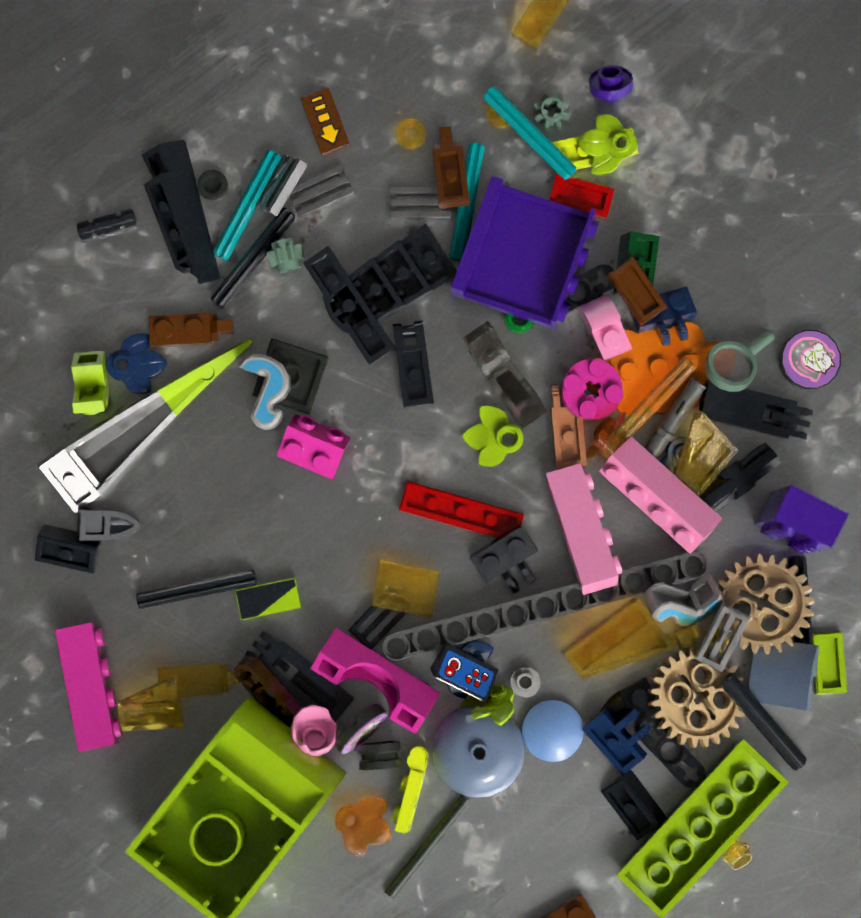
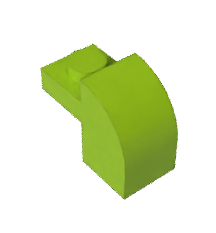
[71,350,110,415]

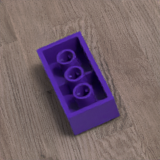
[755,485,849,554]

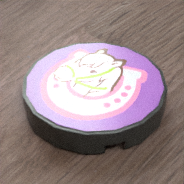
[780,330,841,390]
[334,704,388,754]

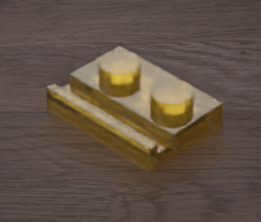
[371,560,440,618]

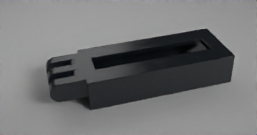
[697,380,814,440]
[244,631,355,723]

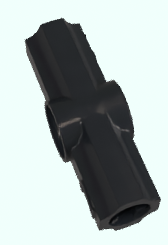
[696,442,781,513]

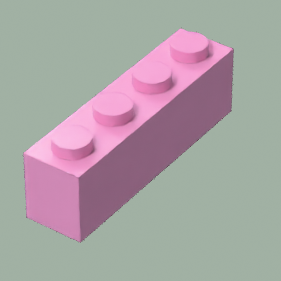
[599,437,723,554]
[546,463,622,595]

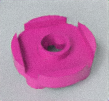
[561,359,623,421]

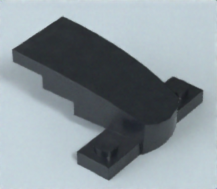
[303,224,457,365]

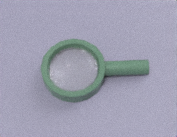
[704,330,775,392]

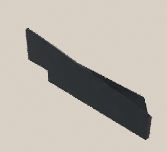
[142,140,220,284]

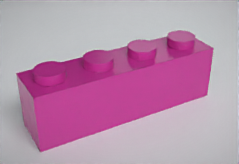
[55,622,123,752]

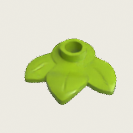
[577,114,638,175]
[462,406,524,467]
[460,684,515,726]

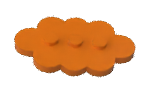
[586,322,734,416]

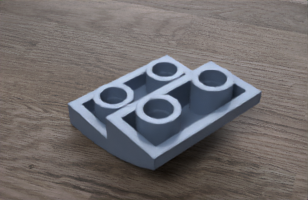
[748,642,819,710]

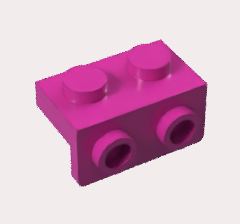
[277,414,351,480]

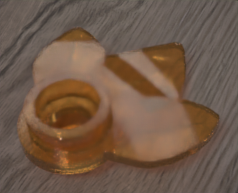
[586,411,627,460]
[334,797,392,857]

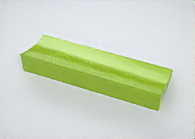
[616,739,789,918]

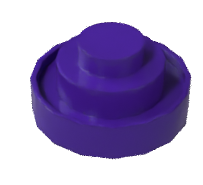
[588,65,633,103]

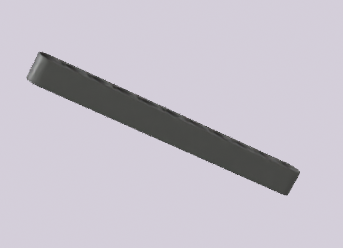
[382,551,708,661]

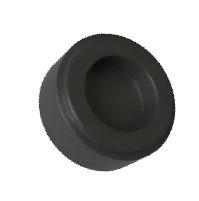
[197,170,229,202]

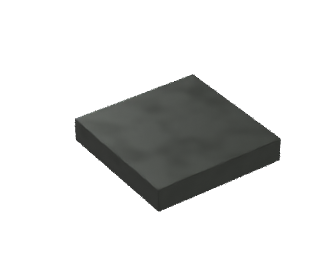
[252,338,329,415]

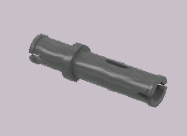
[644,377,707,459]

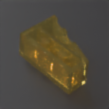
[561,597,675,680]

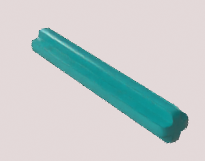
[483,86,577,180]
[449,143,485,261]
[213,149,281,260]

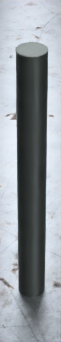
[385,794,471,899]

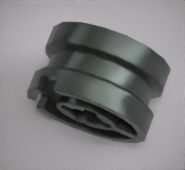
[358,741,402,770]

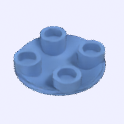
[522,700,584,762]

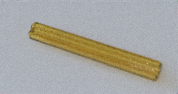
[603,357,696,453]

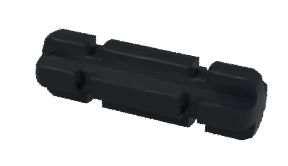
[77,209,137,240]

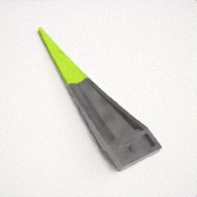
[38,338,253,513]

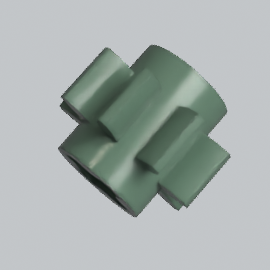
[533,93,570,131]
[267,238,305,273]

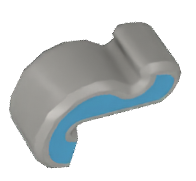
[237,354,291,430]
[644,573,723,626]

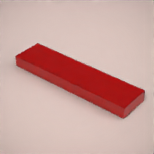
[399,481,524,538]

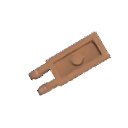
[551,384,587,469]

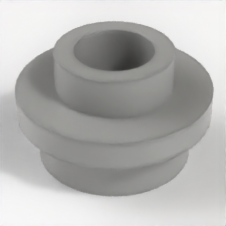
[510,667,541,698]

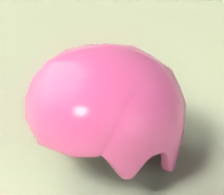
[290,705,338,757]

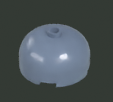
[432,705,525,798]

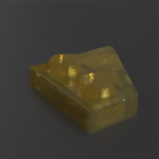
[675,410,738,496]
[117,676,184,731]

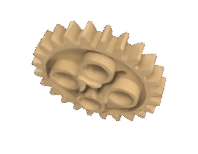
[718,554,815,655]
[647,647,745,747]

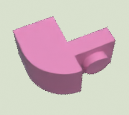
[577,294,632,361]

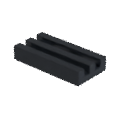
[348,586,412,650]

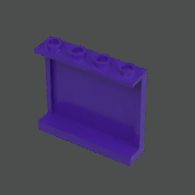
[451,176,599,330]

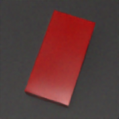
[549,173,615,220]

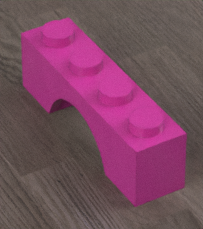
[310,628,440,734]

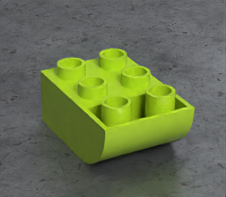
[125,697,347,918]

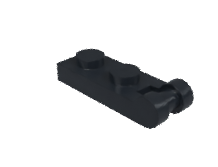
[392,320,434,408]

